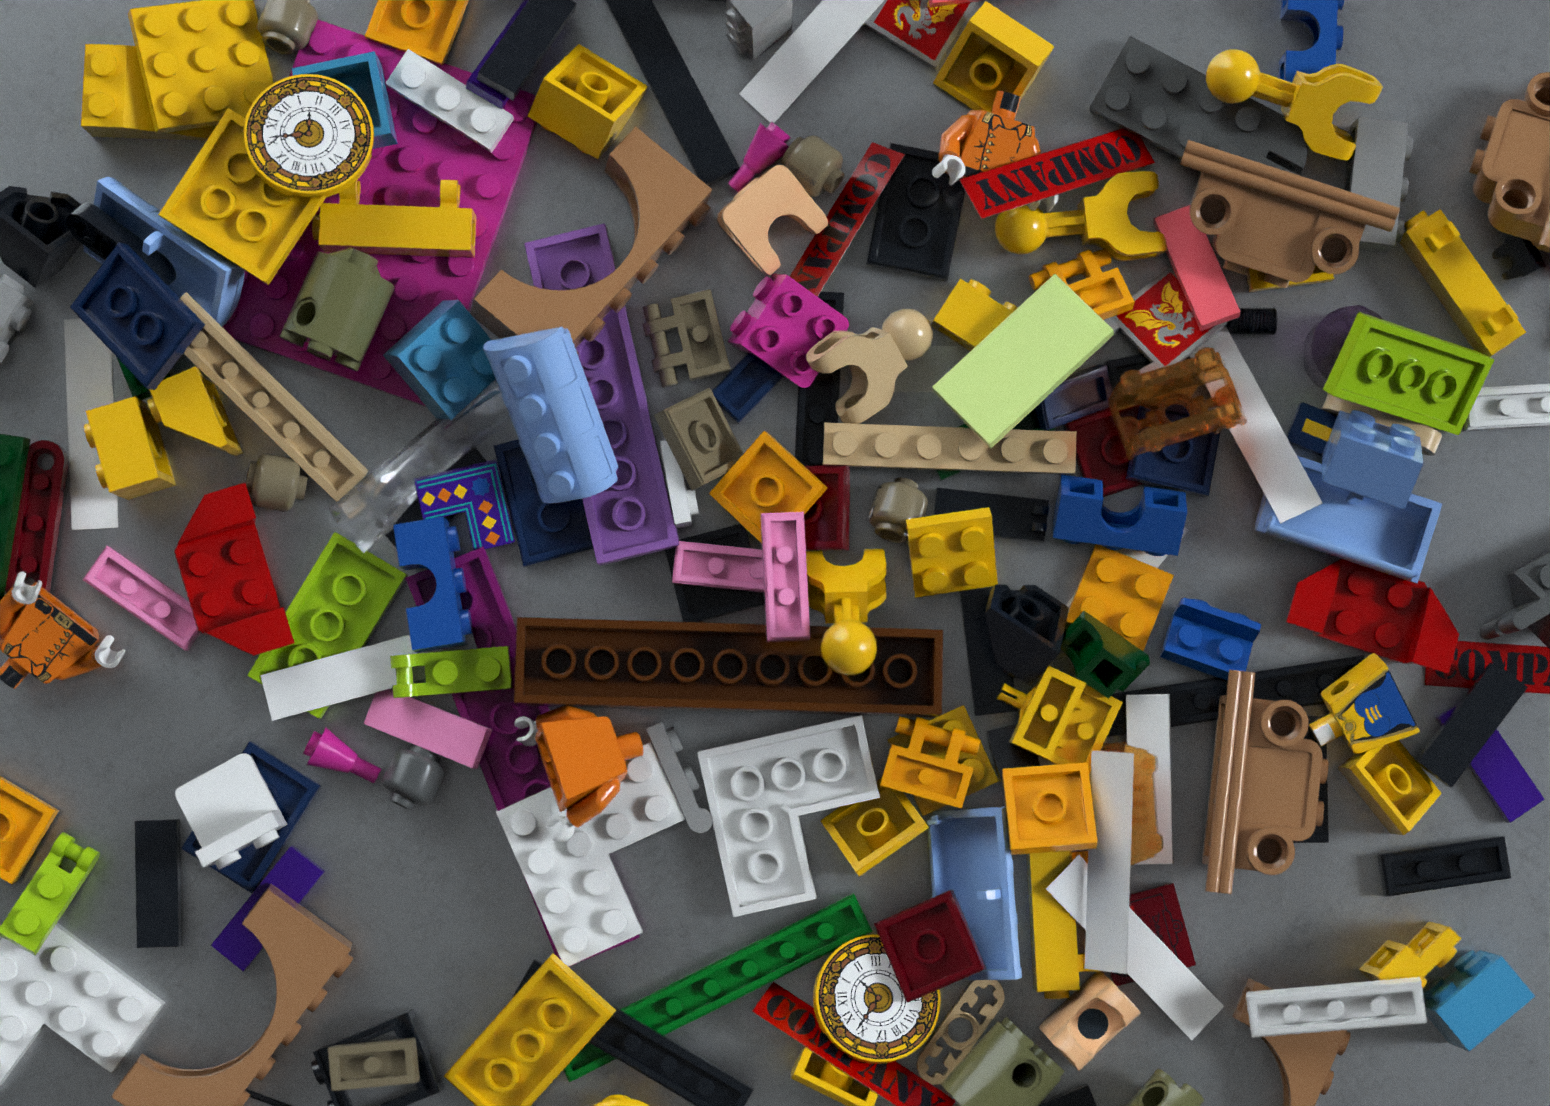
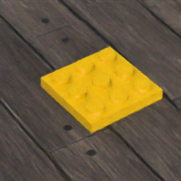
[128,0,274,134]
[158,108,326,285]

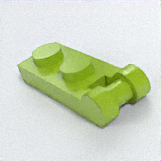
[390,646,513,698]
[0,832,100,956]

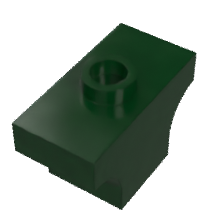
[1061,611,1150,699]

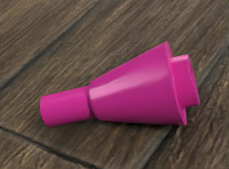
[728,122,791,192]
[303,727,381,784]

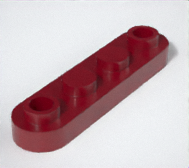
[5,440,69,593]

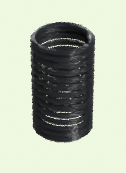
[1226,307,1278,335]

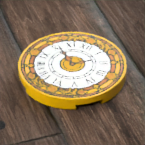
[244,74,374,197]
[813,934,941,1064]

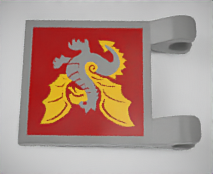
[863,0,977,69]
[1099,265,1227,396]

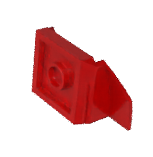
[174,483,295,656]
[1286,559,1459,674]

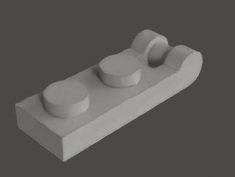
[646,722,713,833]

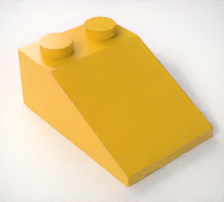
[81,44,216,141]

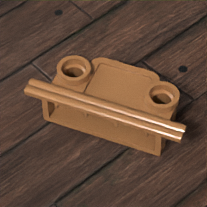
[1469,72,1550,253]
[1180,140,1400,288]
[1202,670,1328,894]

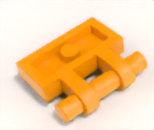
[1029,248,1134,320]
[880,716,981,809]

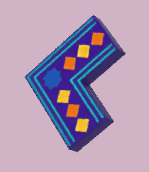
[414,460,515,550]

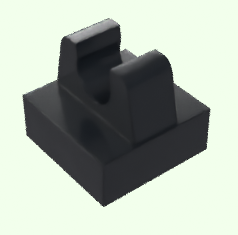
[1492,236,1547,280]

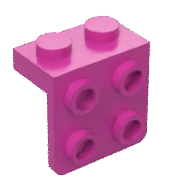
[727,273,849,388]

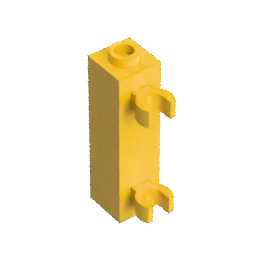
[312,180,477,258]
[1399,209,1526,357]
[1026,850,1098,999]

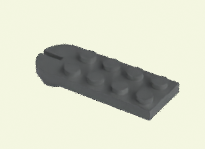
[1089,36,1307,175]

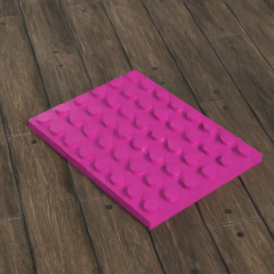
[222,20,537,407]

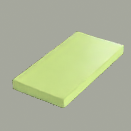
[932,274,1114,448]

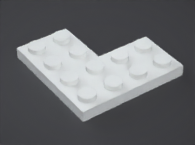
[697,715,880,917]
[496,742,685,966]
[0,923,166,1086]

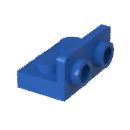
[1160,597,1261,681]

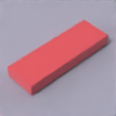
[1153,205,1240,331]

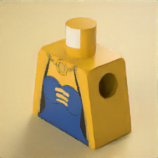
[1309,653,1420,754]

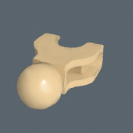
[806,309,934,424]

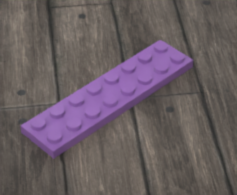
[524,223,680,566]

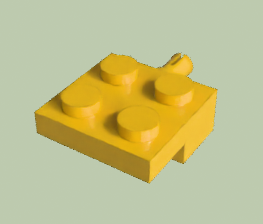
[997,666,1123,773]
[1359,922,1461,989]

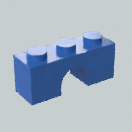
[1278,0,1344,82]
[1053,474,1187,556]
[393,517,473,653]

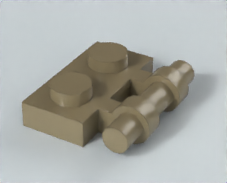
[642,289,731,388]

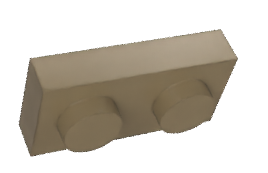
[328,1038,420,1091]

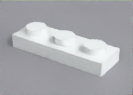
[385,49,514,153]

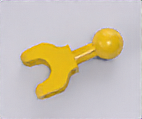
[1206,49,1383,160]
[995,171,1167,262]
[806,548,886,675]

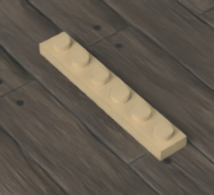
[180,292,369,502]
[823,423,1077,475]

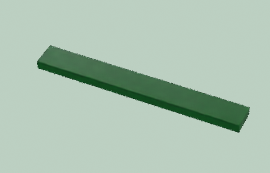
[563,893,873,1082]

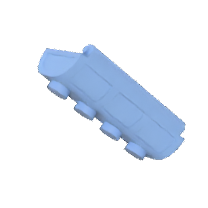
[83,177,244,326]
[483,326,619,503]
[1255,456,1442,584]
[926,806,1022,980]

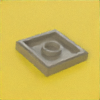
[654,388,743,491]

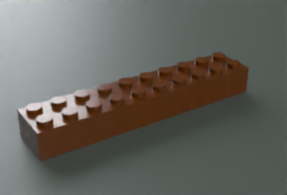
[514,617,943,717]

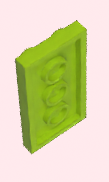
[1323,312,1495,435]
[247,532,408,719]

